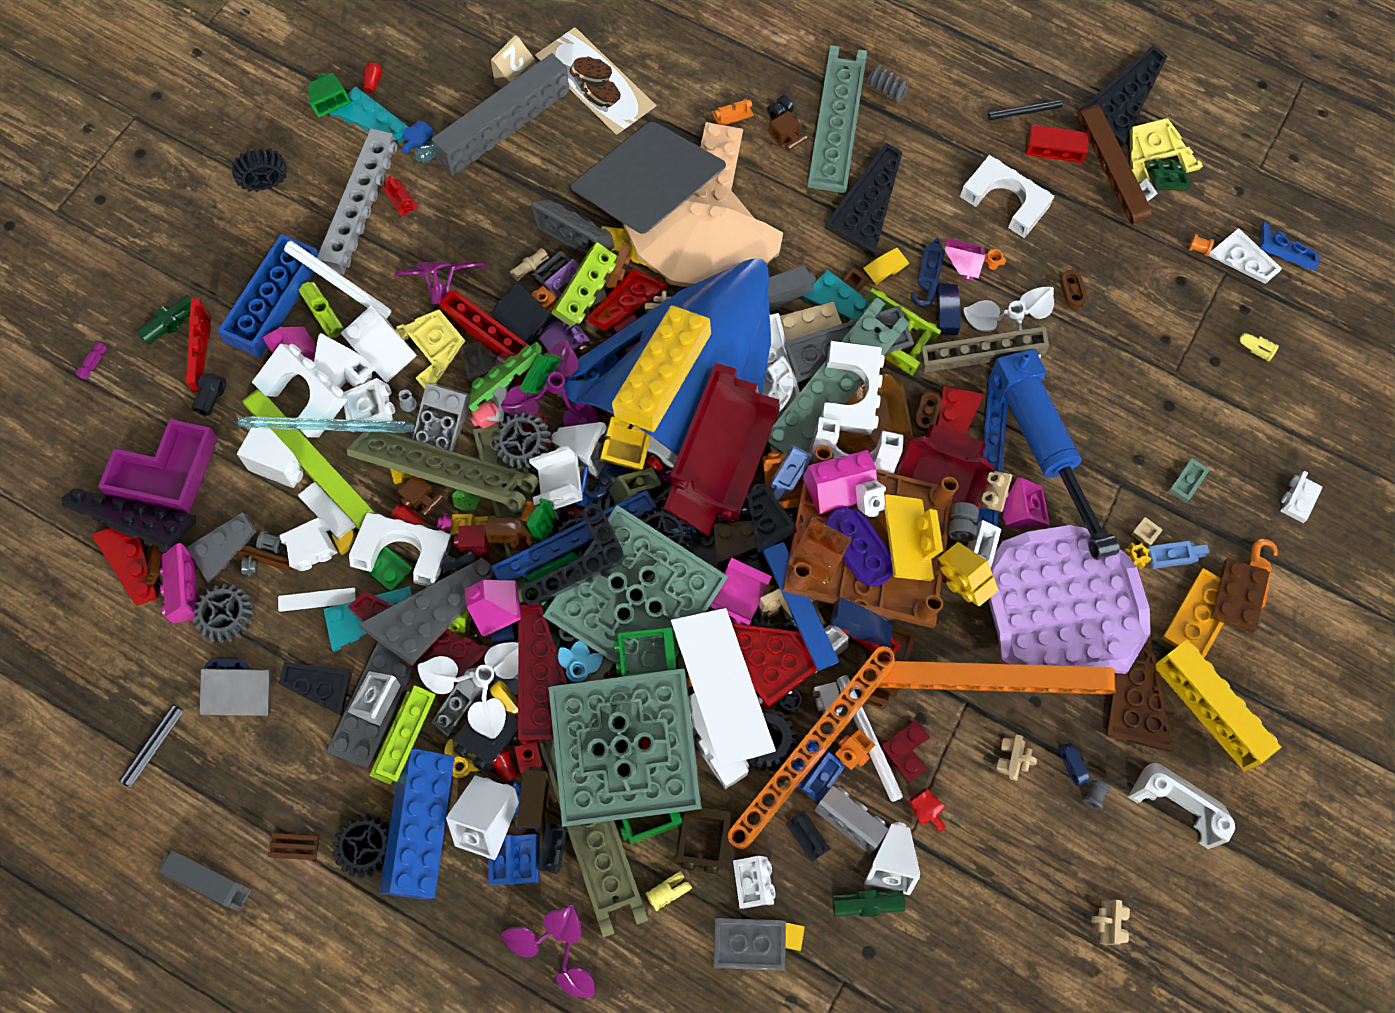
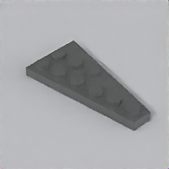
[359,558,496,665]

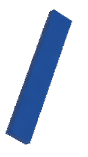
[763,542,839,671]

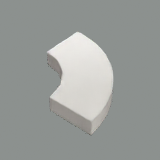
[766,356,793,414]

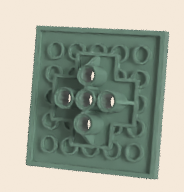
[543,505,728,673]
[549,669,702,827]

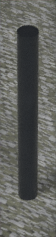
[988,100,1062,120]

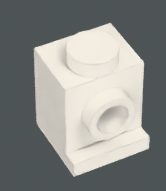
[344,355,375,388]
[855,480,886,517]
[812,682,843,716]

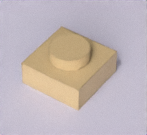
[1131,517,1162,547]

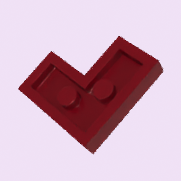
[881,720,930,784]

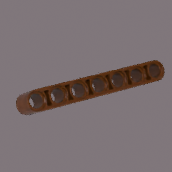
[1078,104,1152,225]

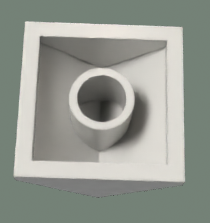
[348,671,401,726]

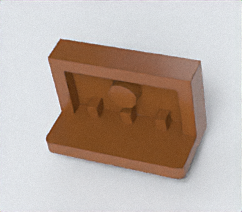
[604,244,632,290]

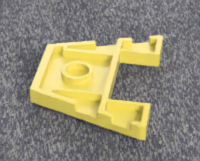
[1130,118,1203,184]
[395,310,465,389]

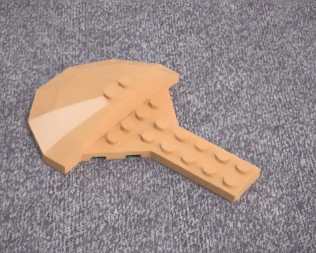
[624,122,783,287]

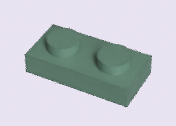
[1168,458,1210,503]

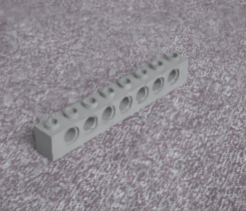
[317,129,397,275]

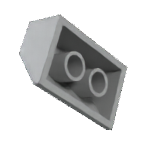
[815,786,889,855]

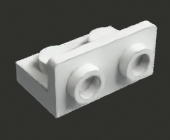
[1280,471,1322,523]
[733,856,775,909]

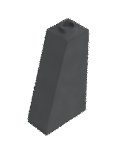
[768,265,816,312]
[159,850,252,911]

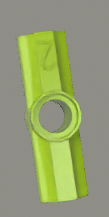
[299,282,344,338]

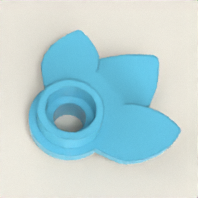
[558,640,603,683]

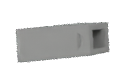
[431,666,495,736]

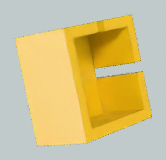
[599,417,651,471]
[939,542,998,606]

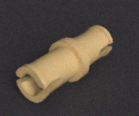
[510,248,549,281]

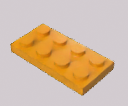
[1161,568,1224,658]

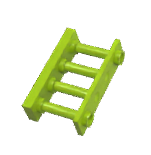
[849,288,941,376]
[369,685,436,785]

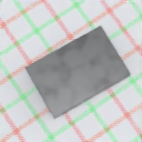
[200,669,271,716]
[714,918,786,971]

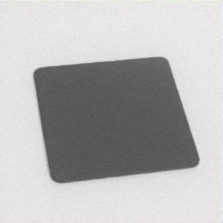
[571,122,726,234]

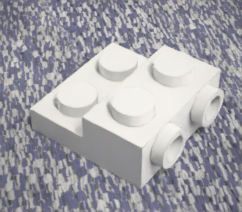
[343,378,395,432]

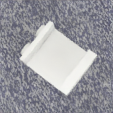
[529,446,583,510]

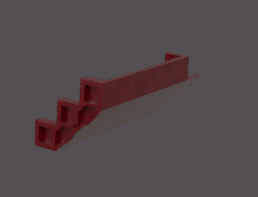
[664,363,780,537]
[896,424,995,584]

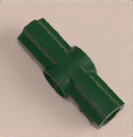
[136,295,191,345]
[832,890,906,917]

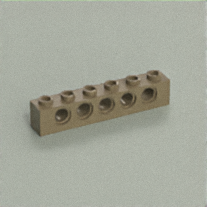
[920,326,1049,373]

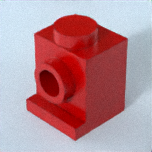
[514,741,544,776]

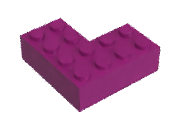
[98,419,218,514]

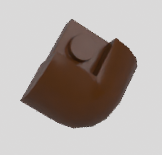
[486,516,534,550]

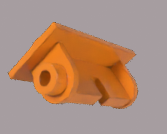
[712,98,754,125]

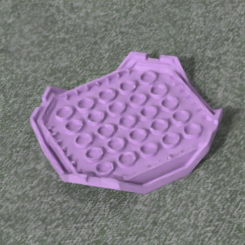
[988,525,1150,674]

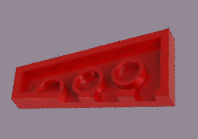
[588,269,667,330]
[91,528,159,606]

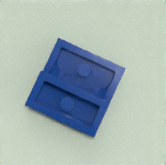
[784,742,845,802]
[488,834,539,885]

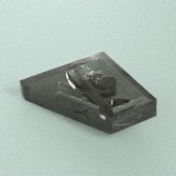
[460,341,503,383]

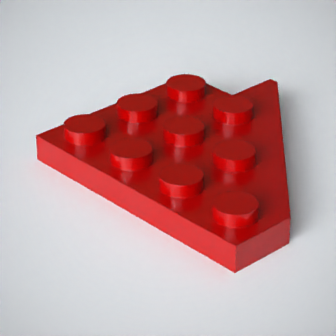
[732,624,817,707]

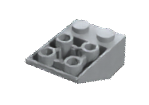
[412,383,470,452]

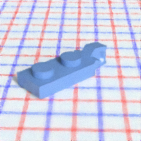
[770,445,812,501]
[1146,541,1209,569]

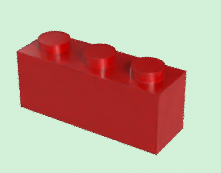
[1026,125,1089,163]

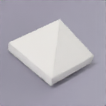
[1139,178,1157,201]

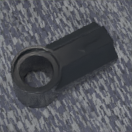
[191,373,226,416]

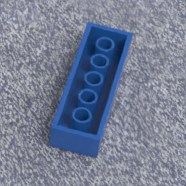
[217,234,318,358]
[379,748,454,899]

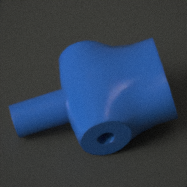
[401,120,434,154]

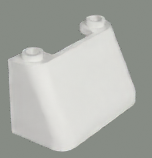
[1128,763,1235,849]

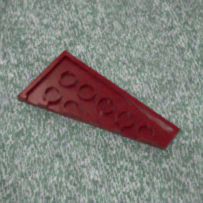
[348,592,490,697]
[518,605,568,741]

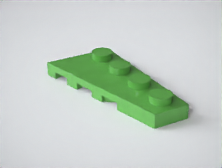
[468,342,542,412]

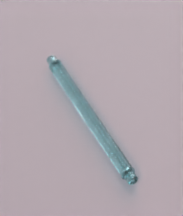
[238,416,414,433]

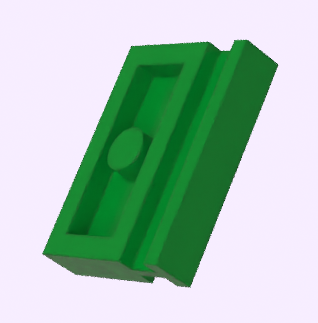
[519,353,562,393]
[527,498,558,543]
[364,546,414,592]

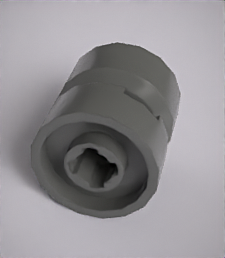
[948,502,979,542]

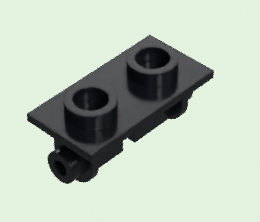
[785,810,830,862]
[538,823,568,874]

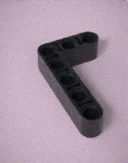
[521,503,624,606]

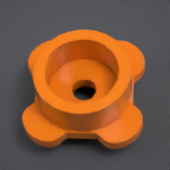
[984,249,1006,270]

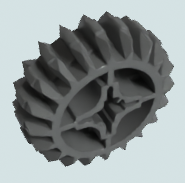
[494,412,552,469]
[192,584,255,643]

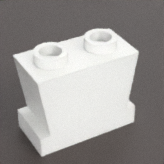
[280,518,338,571]
[967,520,1001,567]

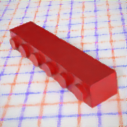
[439,289,531,376]

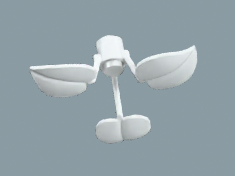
[964,287,1054,358]
[418,642,518,739]

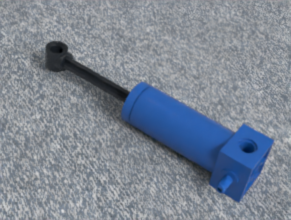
[987,349,1119,560]

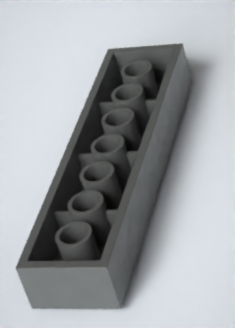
[432,53,569,176]

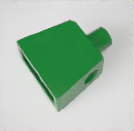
[308,73,352,118]

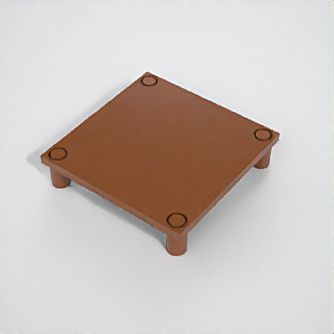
[782,445,959,628]

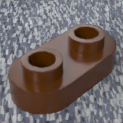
[1060,270,1087,308]
[914,392,942,432]

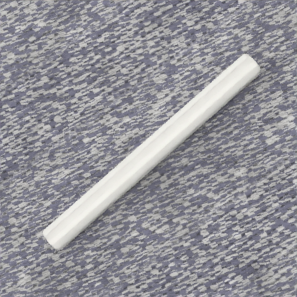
[284,241,391,319]
[837,675,902,802]

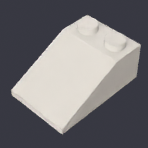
[341,306,417,383]

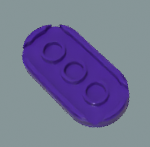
[825,507,893,586]

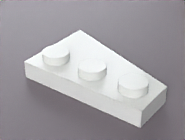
[1208,228,1282,284]

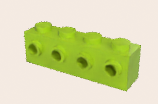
[551,242,617,326]

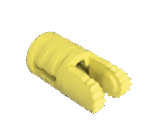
[1239,333,1279,362]
[645,871,692,911]

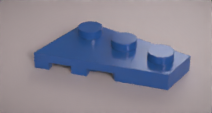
[1260,222,1319,271]

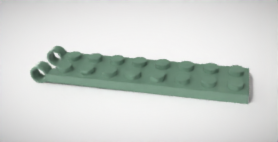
[807,45,867,193]
[767,297,910,454]

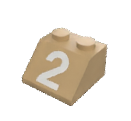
[491,35,535,88]

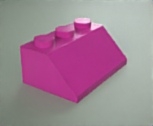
[803,450,877,515]
[160,543,198,623]

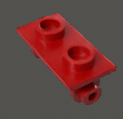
[382,176,418,217]

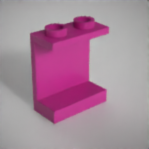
[710,558,772,625]

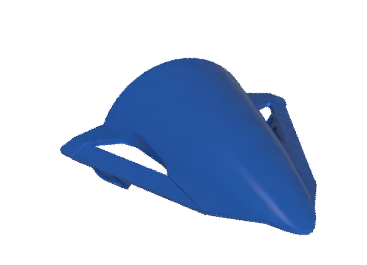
[558,258,771,456]

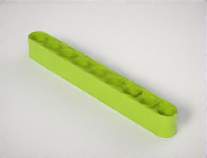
[242,389,375,530]

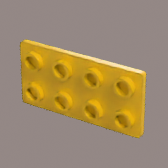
[884,494,943,581]

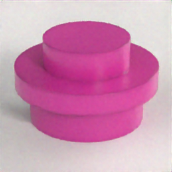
[436,513,452,533]

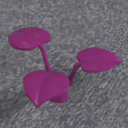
[394,261,487,304]
[501,340,599,427]
[501,905,596,998]

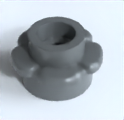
[241,555,258,577]

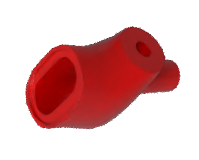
[908,788,946,832]

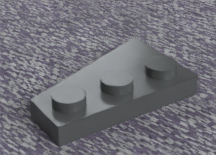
[187,512,256,585]

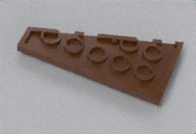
[1105,632,1174,752]

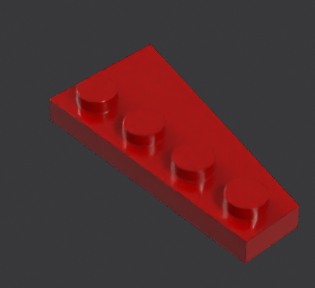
[185,299,211,392]
[937,386,984,435]

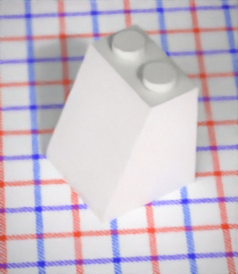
[237,418,303,488]
[446,775,519,860]

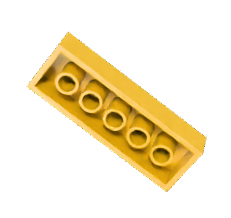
[612,305,711,432]
[1155,640,1281,772]

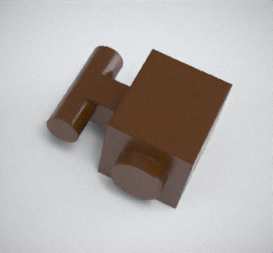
[769,111,808,151]
[397,476,443,517]

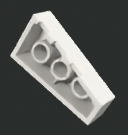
[689,693,749,790]

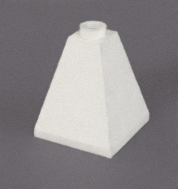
[314,333,359,388]
[551,422,609,479]
[864,822,920,895]

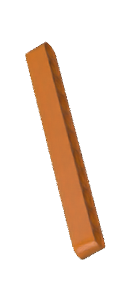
[728,646,895,849]
[864,661,1116,694]

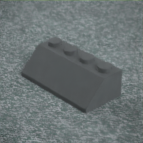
[531,200,614,255]

